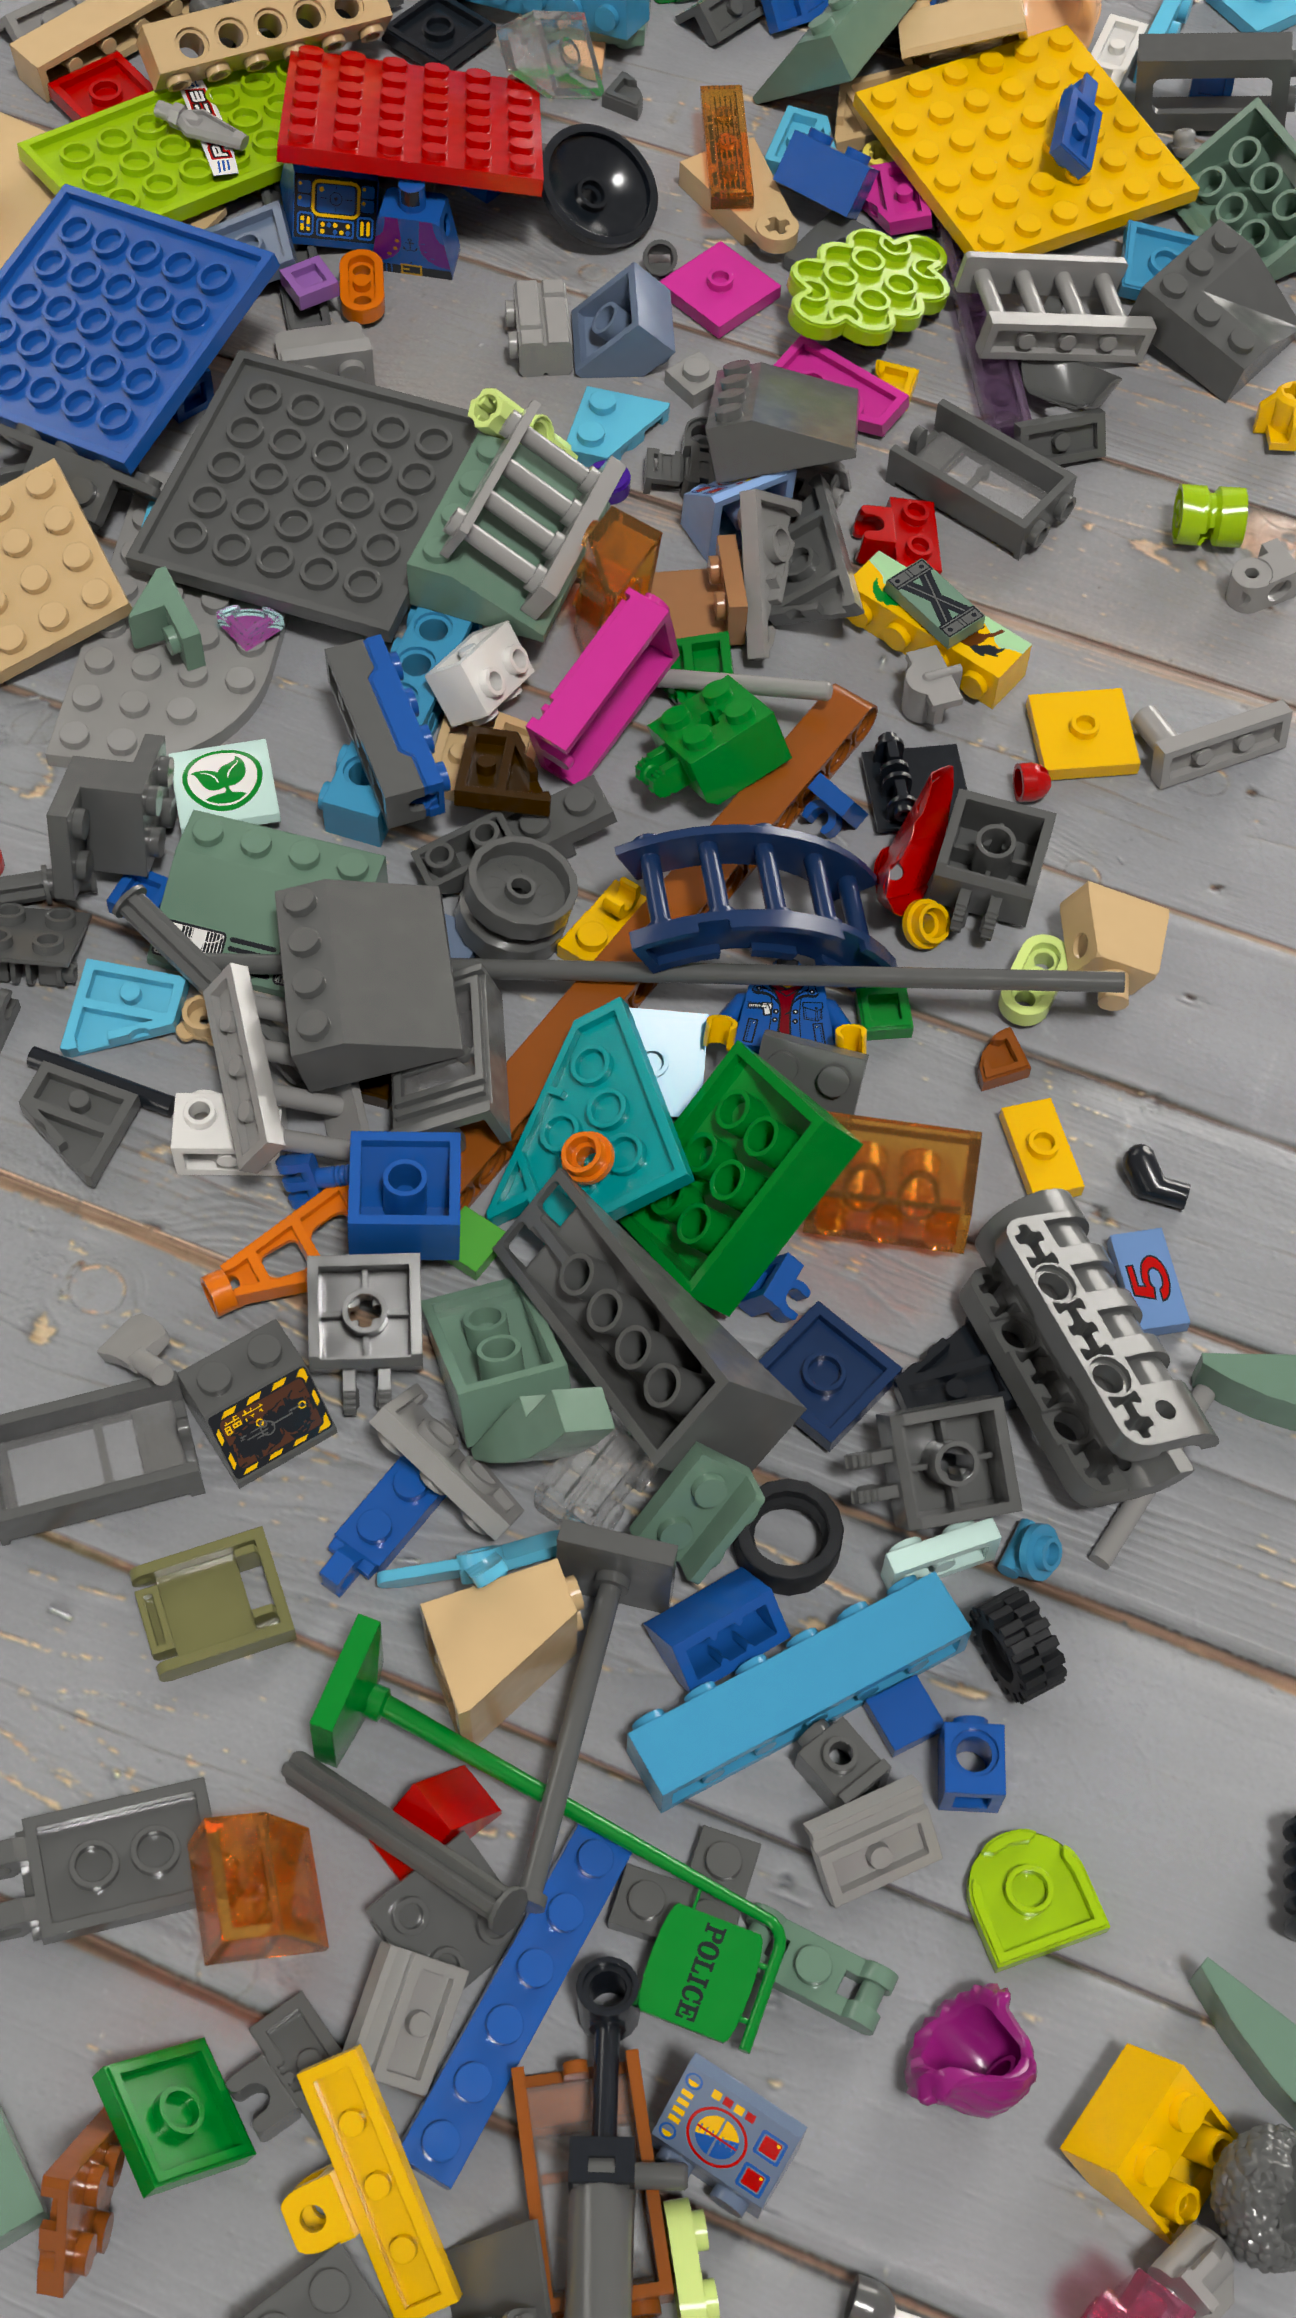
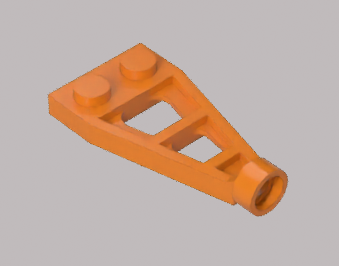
[200,1185,349,1317]

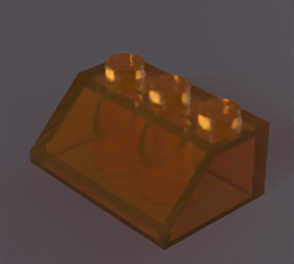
[572,506,663,654]
[803,1111,982,1254]

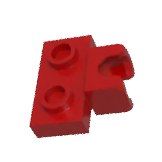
[852,497,942,575]

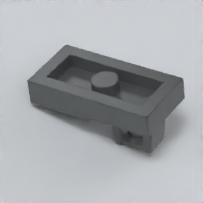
[1014,408,1106,465]

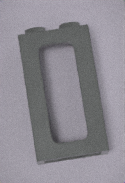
[1134,32,1296,131]

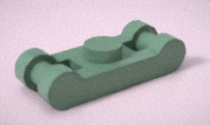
[746,1902,899,2036]

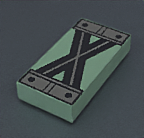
[885,558,985,649]

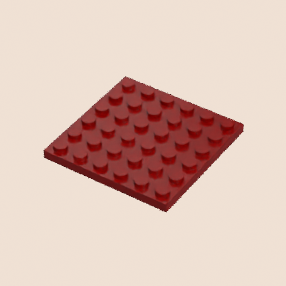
[276,45,544,197]

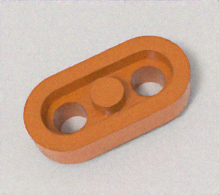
[339,249,385,325]

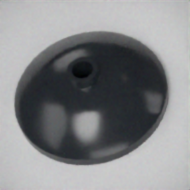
[542,124,658,248]

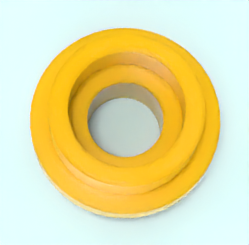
[902,899,951,949]

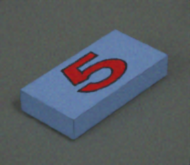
[1107,1228,1191,1336]

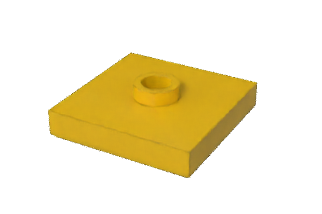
[1026,688,1141,780]

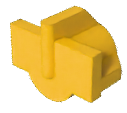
[1253,381,1296,451]

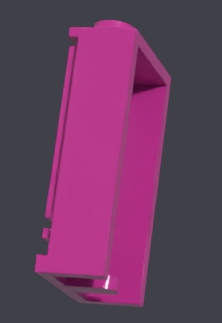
[525,587,680,785]

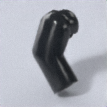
[1122,1144,1191,1210]

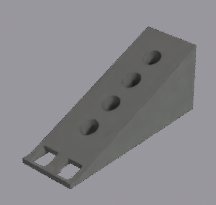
[492,1168,807,1472]

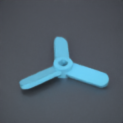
[377,1530,559,1588]

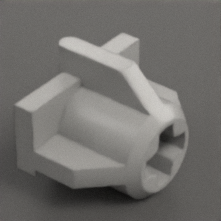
[901,645,963,725]
[1145,2224,1235,2318]

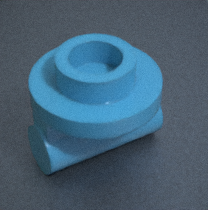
[997,1518,1062,1581]

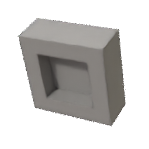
[665,351,720,409]

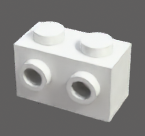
[425,621,535,727]
[171,1090,288,1176]

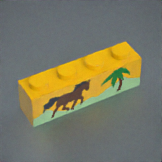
[846,551,1032,709]

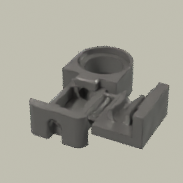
[643,417,716,497]

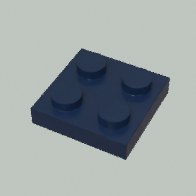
[759,1301,903,1452]

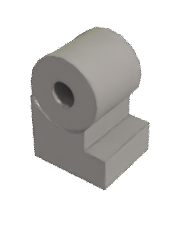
[1225,538,1296,614]

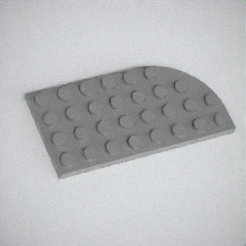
[45,469,290,768]

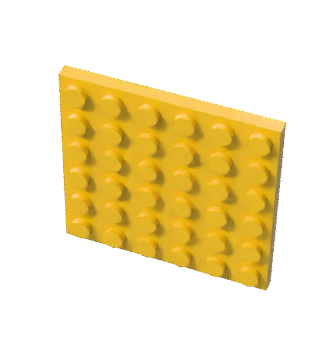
[853,25,1200,254]

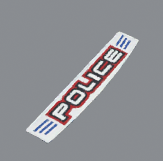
[181,80,239,176]

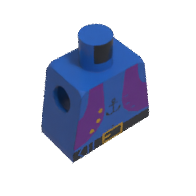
[373,178,460,280]

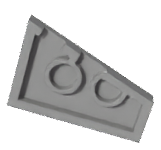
[369,1383,525,1541]

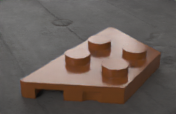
[36,2107,125,2298]

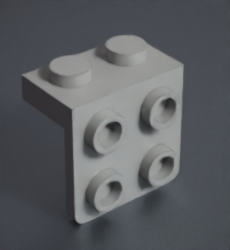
[274,322,375,385]

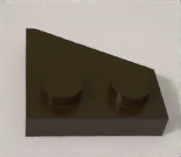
[454,726,551,817]

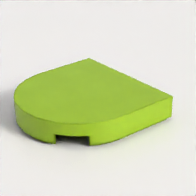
[966,1829,1111,1974]

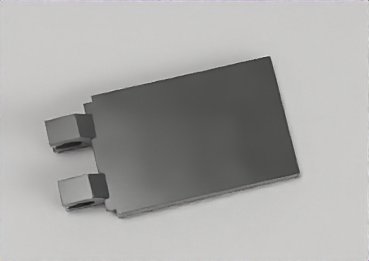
[0,1777,229,1945]

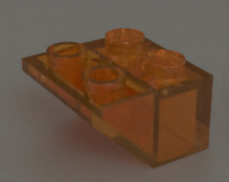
[187,1812,329,1966]

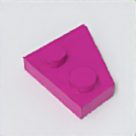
[862,161,932,236]

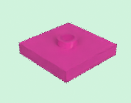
[660,241,781,339]

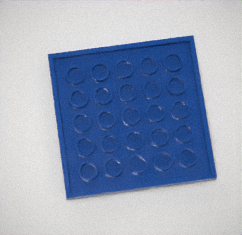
[0,184,280,475]

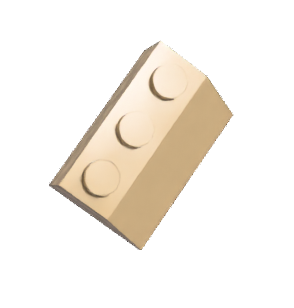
[898,0,1028,68]

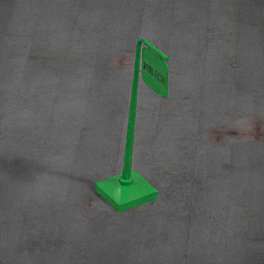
[309,1613,787,2054]

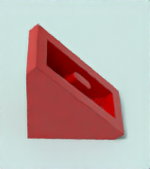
[368,1765,502,1882]

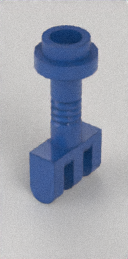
[275,1153,350,1210]

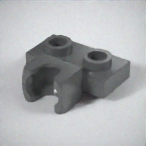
[225,1991,342,2142]

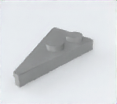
[737,489,802,661]

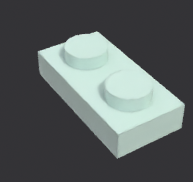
[880,1517,1002,1590]

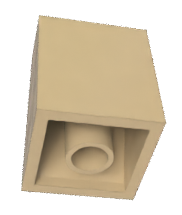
[420,1558,585,1745]

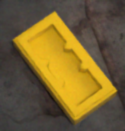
[999,1098,1085,1197]

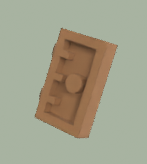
[641,534,748,645]

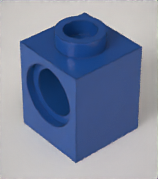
[937,1715,1006,1813]

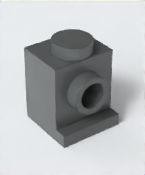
[794,1716,892,1810]

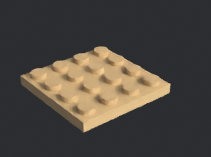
[0,458,133,684]

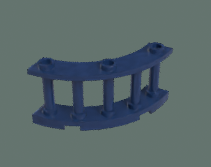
[614,823,897,992]

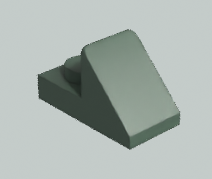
[128,566,206,671]

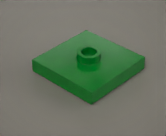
[92,2037,256,2199]

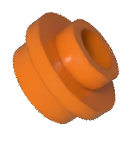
[561,1131,615,1185]

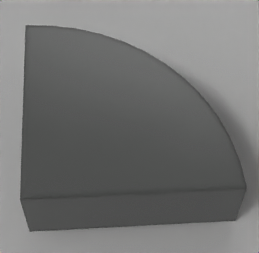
[602,71,643,121]

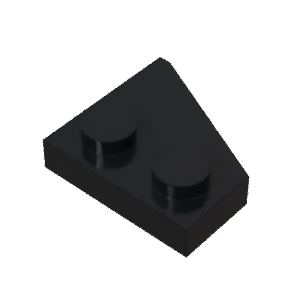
[893,1317,1017,1411]

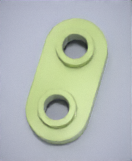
[998,934,1068,1026]
[662,2197,720,2318]

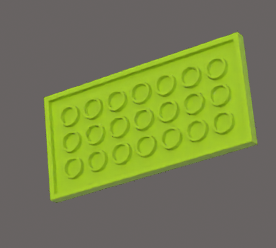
[17,52,326,222]

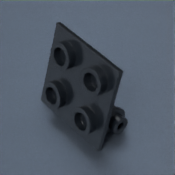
[861,732,967,833]

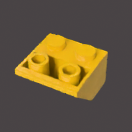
[1059,2043,1239,2245]

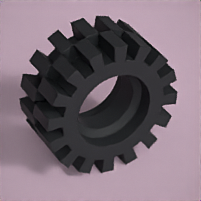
[969,1586,1067,1704]

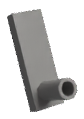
[1132,699,1293,790]

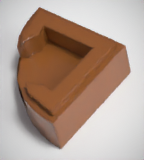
[977,1027,1031,1092]

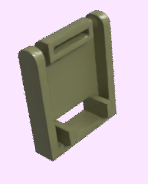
[129,1526,297,1682]

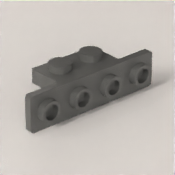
[0,422,163,528]

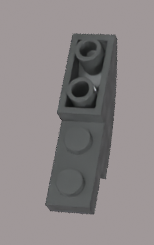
[410,775,617,894]

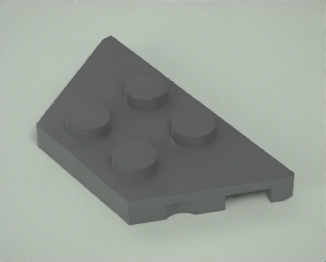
[769,474,865,626]

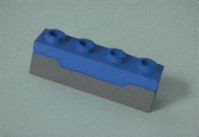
[324,634,451,829]

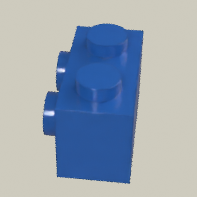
[773,127,879,220]

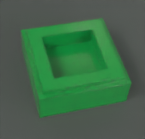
[854,987,914,1041]

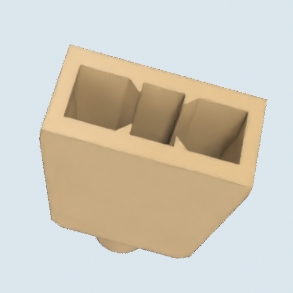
[1060,881,1169,1011]

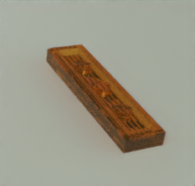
[700,85,754,210]

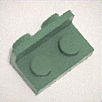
[629,1441,765,1585]

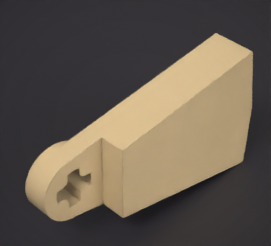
[679,137,799,254]

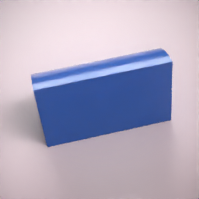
[644,1567,791,1692]

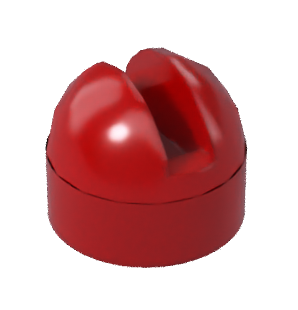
[1013,762,1052,803]

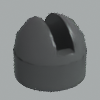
[642,239,678,276]

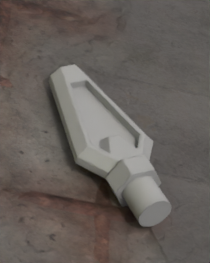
[154,100,249,151]

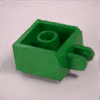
[635,675,792,805]

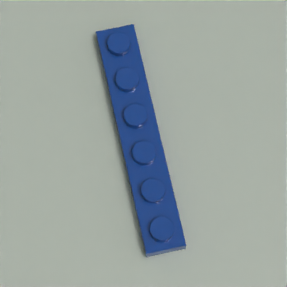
[401,1823,632,2190]

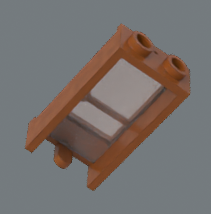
[511,2049,674,2318]

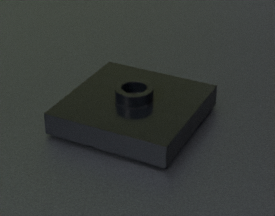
[381,0,497,70]

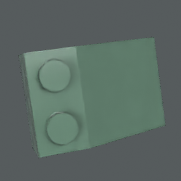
[422,1277,571,1448]

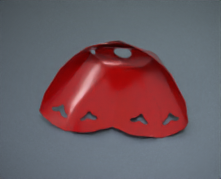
[874,765,954,916]

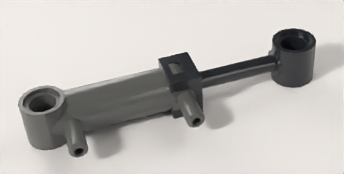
[564,1956,688,2318]

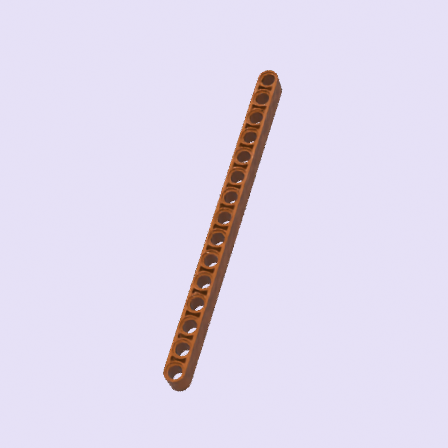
[459,683,878,1211]

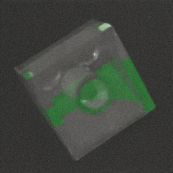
[496,10,604,99]

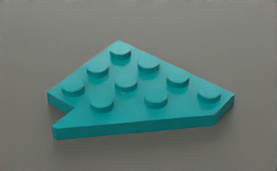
[486,997,695,1245]

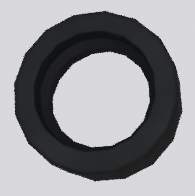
[733,1478,844,1596]

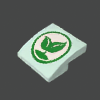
[169,739,281,834]

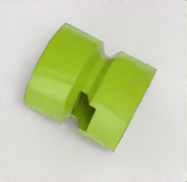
[1172,484,1248,548]

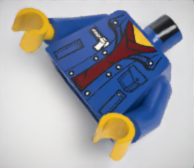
[702,959,867,1055]

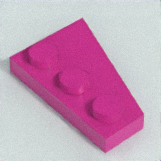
[773,335,909,437]

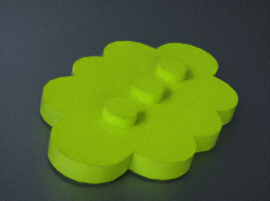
[786,229,950,346]

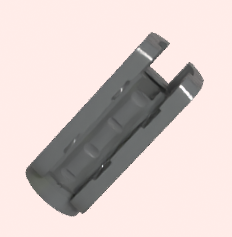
[959,1188,1219,1508]

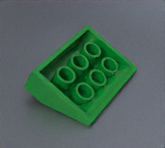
[618,1040,863,1317]

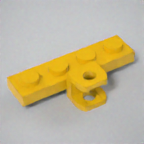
[281,2044,463,2318]

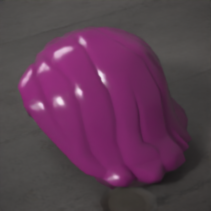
[904,1983,1037,2119]

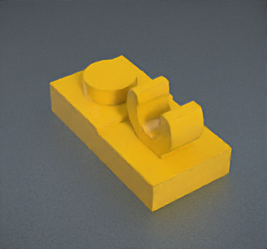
[557,876,646,961]

